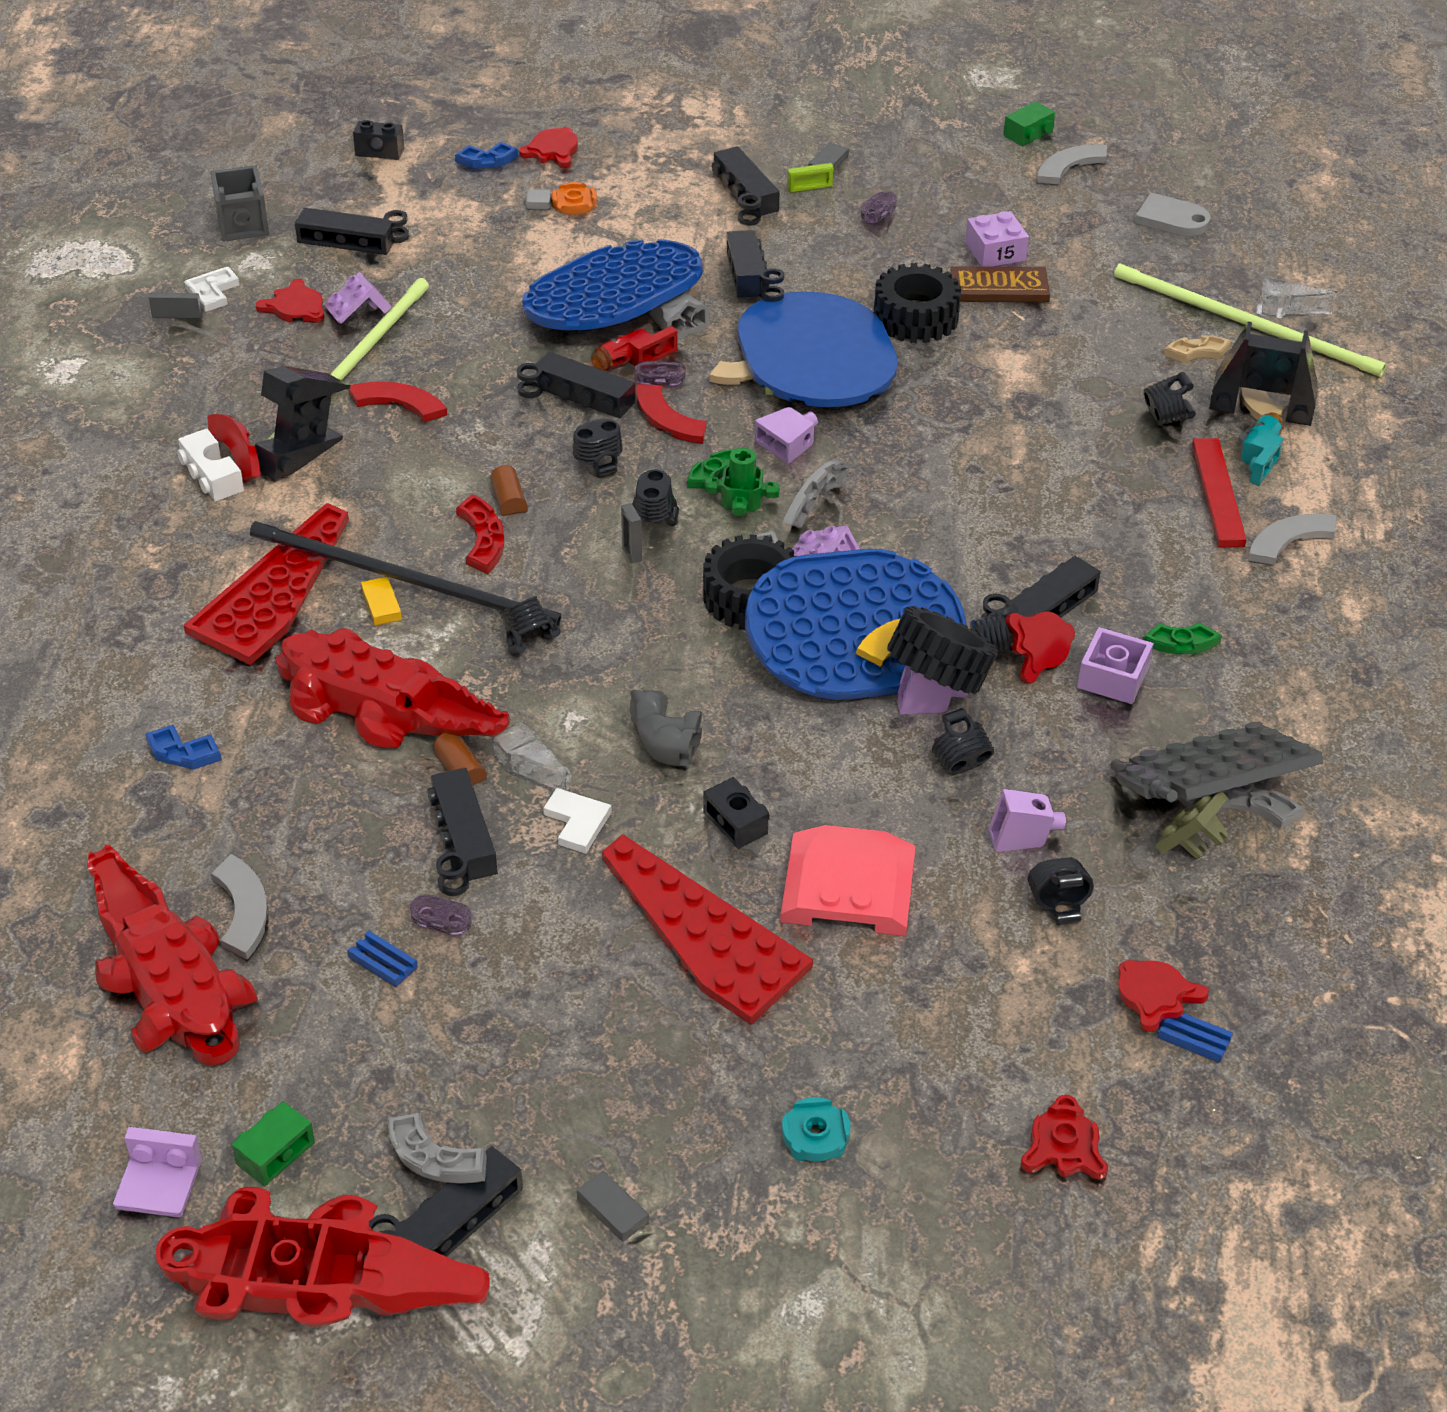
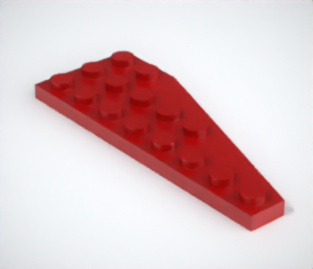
[183,503,349,665]
[602,834,813,1025]

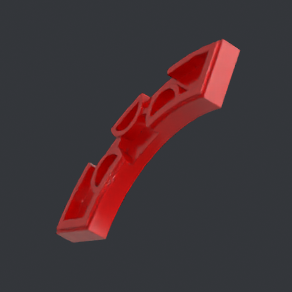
[348,381,447,422]
[636,384,707,444]
[207,414,261,482]
[456,494,505,574]

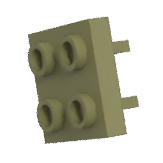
[1154,791,1229,859]

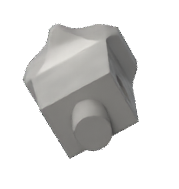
[646,292,709,340]

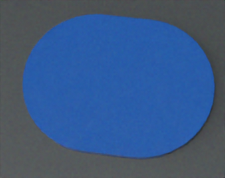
[522,239,703,330]
[738,291,898,407]
[745,549,967,700]

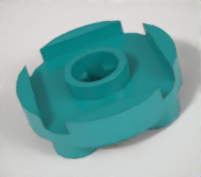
[782,1097,851,1162]

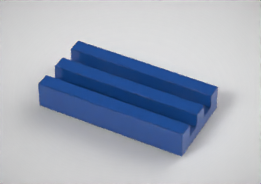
[347,931,418,987]
[1158,1013,1233,1063]

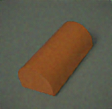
[490,465,528,515]
[434,733,487,785]

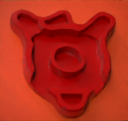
[519,127,578,168]
[255,279,325,323]
[1005,611,1075,684]
[1118,960,1209,1032]
[1020,1095,1108,1180]

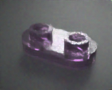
[861,191,897,224]
[635,361,685,386]
[410,895,472,935]

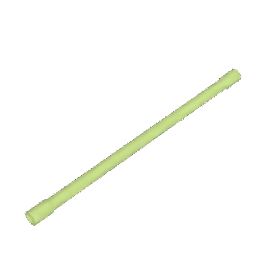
[1114,264,1387,377]
[267,278,429,440]

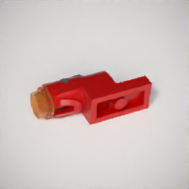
[591,326,678,371]

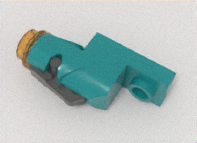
[1238,412,1284,486]

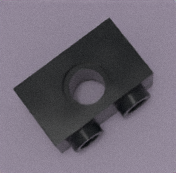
[353,120,405,160]
[703,777,770,849]

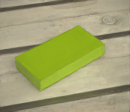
[787,163,834,193]

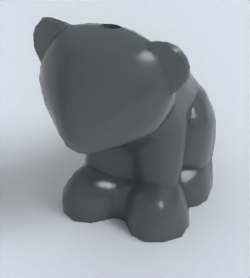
[629,690,702,768]

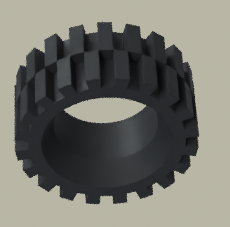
[874,263,961,343]
[703,534,798,630]
[887,606,999,694]

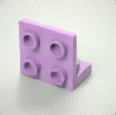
[325,272,392,324]
[792,525,860,556]
[113,1127,202,1217]

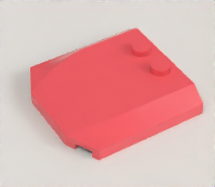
[780,825,915,936]

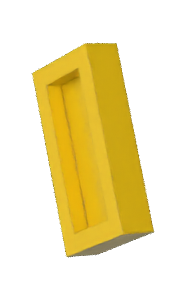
[361,576,402,626]

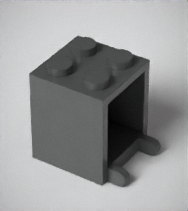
[210,165,269,242]

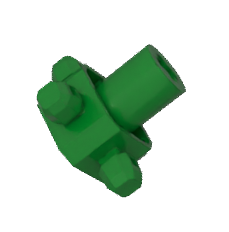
[705,447,780,516]

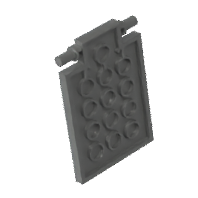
[1111,722,1323,802]

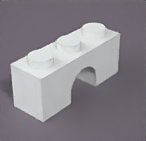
[177,428,244,502]

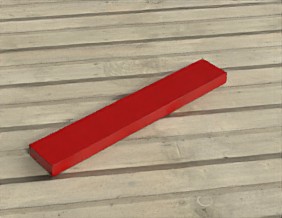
[1192,438,1247,547]

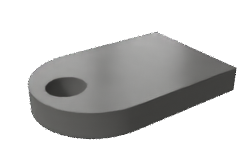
[1135,192,1211,236]

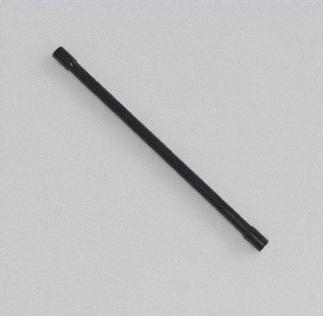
[250,521,562,627]

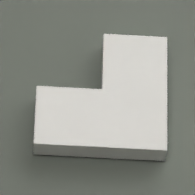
[184,266,239,312]
[543,788,612,854]

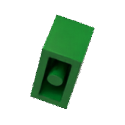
[1003,101,1055,147]
[232,1101,315,1187]

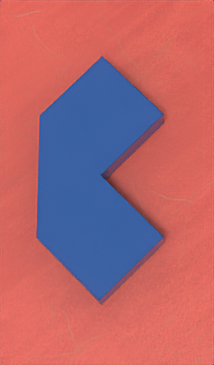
[455,142,518,169]
[145,725,222,770]

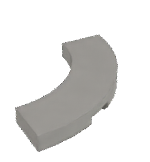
[1037,144,1107,185]
[783,460,850,529]
[1248,514,1337,565]
[1177,783,1305,829]
[211,854,268,960]
[388,1113,487,1183]

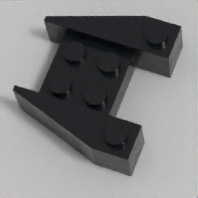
[1209,321,1318,426]
[255,366,350,480]

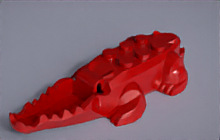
[275,628,511,748]
[87,845,258,1065]
[155,1186,490,1328]

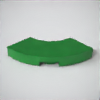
[687,449,734,489]
[1143,622,1222,654]

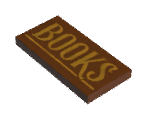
[950,266,1050,302]

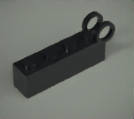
[712,146,780,226]
[295,207,409,255]
[726,230,784,302]
[517,351,636,419]
[981,555,1101,636]
[427,768,498,896]
[369,1146,523,1257]

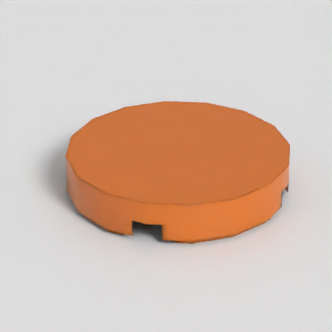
[551,182,597,215]

